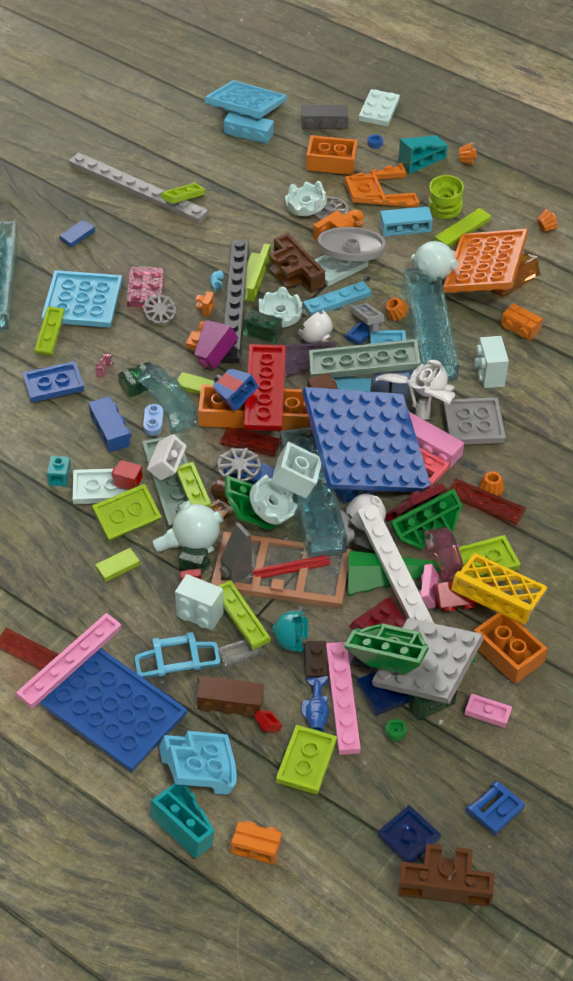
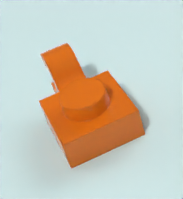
[186,321,204,350]

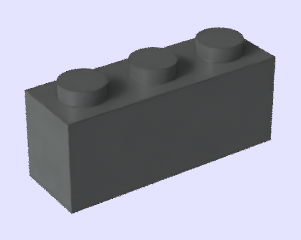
[301,105,348,129]

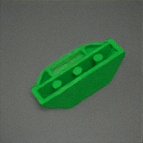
[225,475,279,530]
[390,489,463,550]
[344,624,429,675]

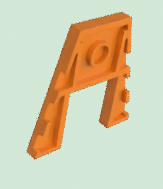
[344,163,420,208]

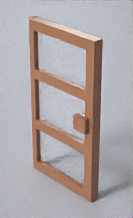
[211,531,352,609]

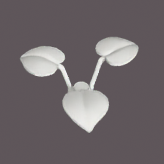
[375,373,455,420]

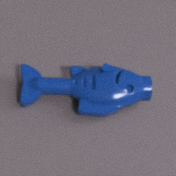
[302,676,329,732]

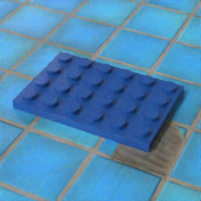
[38,648,187,773]

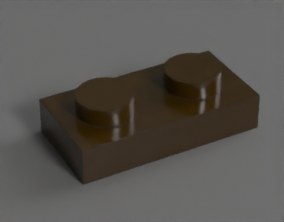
[306,641,327,680]

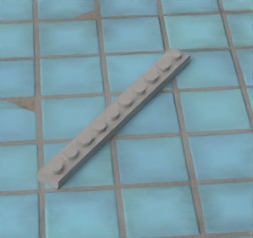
[69,152,208,224]

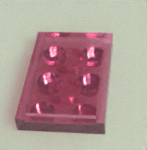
[127,267,164,307]

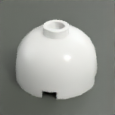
[298,310,333,345]
[410,360,448,397]
[346,494,386,530]

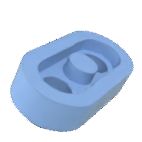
[143,404,163,436]

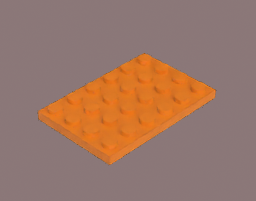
[443,229,528,293]

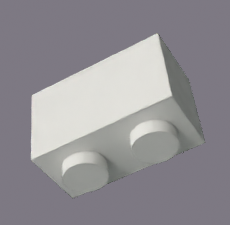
[147,434,187,481]

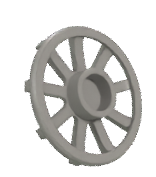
[313,197,349,220]
[218,448,261,481]

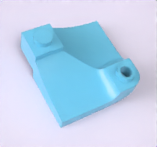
[159,731,237,794]

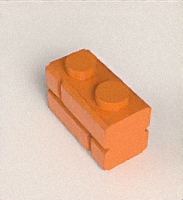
[501,303,543,341]
[231,821,282,865]

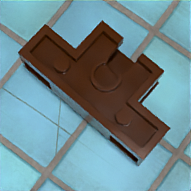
[269,233,325,292]
[398,844,494,907]

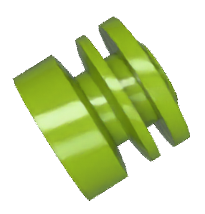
[428,175,464,219]

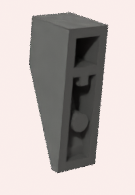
[220,522,252,583]

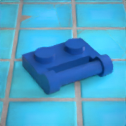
[465,781,525,836]

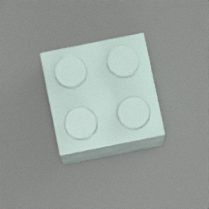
[474,336,509,388]
[271,442,321,498]
[175,574,224,631]

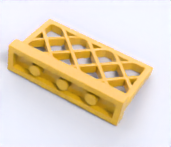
[451,553,548,625]

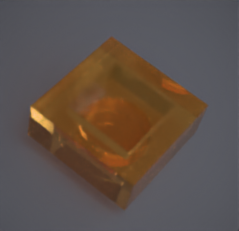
[210,499,233,520]

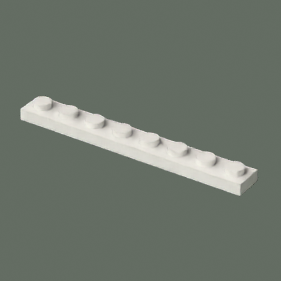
[356,505,434,624]

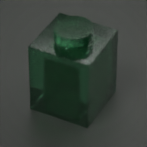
[179,546,211,576]

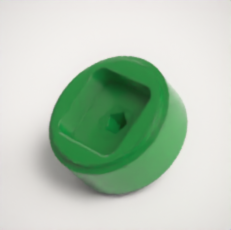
[385,719,407,741]

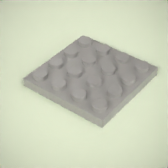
[372,618,484,704]

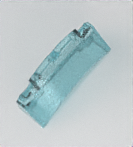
[137,364,197,434]

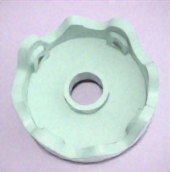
[285,181,327,216]
[259,287,302,328]
[250,475,298,525]

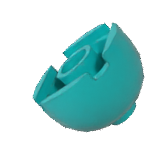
[272,611,309,652]

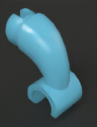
[210,270,224,293]

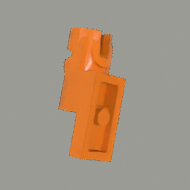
[313,209,364,241]

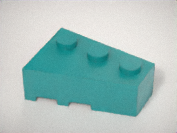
[398,135,448,174]
[149,783,215,859]

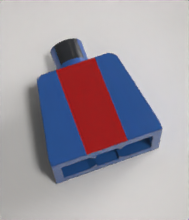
[213,369,259,411]

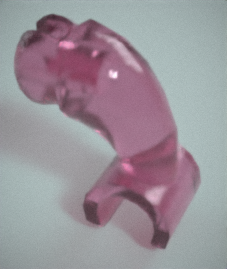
[95,353,114,377]

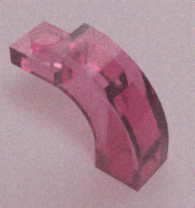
[424,527,463,583]

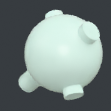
[411,241,458,282]
[153,501,224,555]

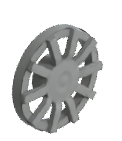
[143,294,176,325]

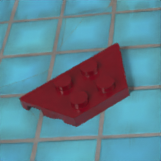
[385,483,447,522]
[349,596,406,630]

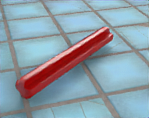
[252,555,330,579]

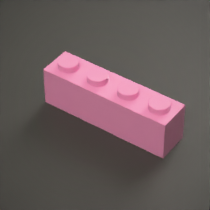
[408,411,464,468]

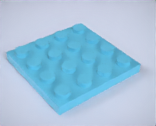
[205,80,287,119]
[41,270,123,328]

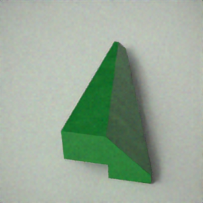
[348,551,447,596]

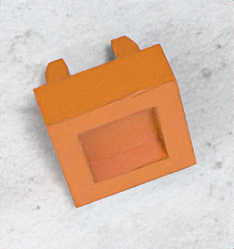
[195,291,214,317]

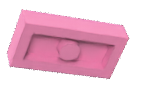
[419,564,439,609]
[465,694,512,728]

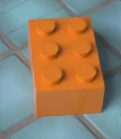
[306,135,358,175]
[474,612,548,684]

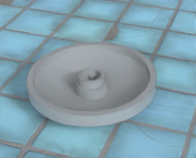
[318,227,386,261]

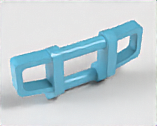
[135,632,220,679]

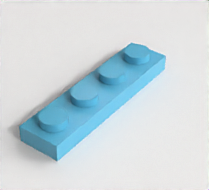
[303,281,372,317]

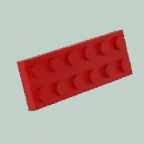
[244,344,286,431]

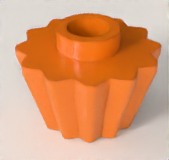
[459,143,477,165]
[537,209,558,232]
[386,297,409,321]
[478,471,505,497]

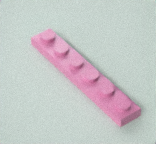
[16,613,122,709]
[326,642,361,755]

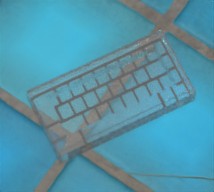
[218,640,264,668]

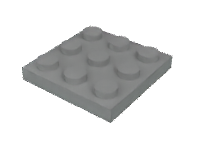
[443,397,506,444]

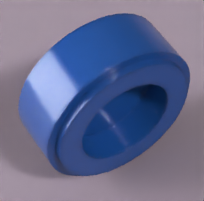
[367,134,383,149]

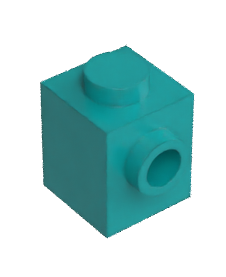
[47,456,71,487]

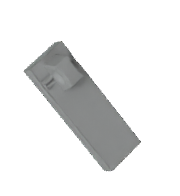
[350,303,385,332]

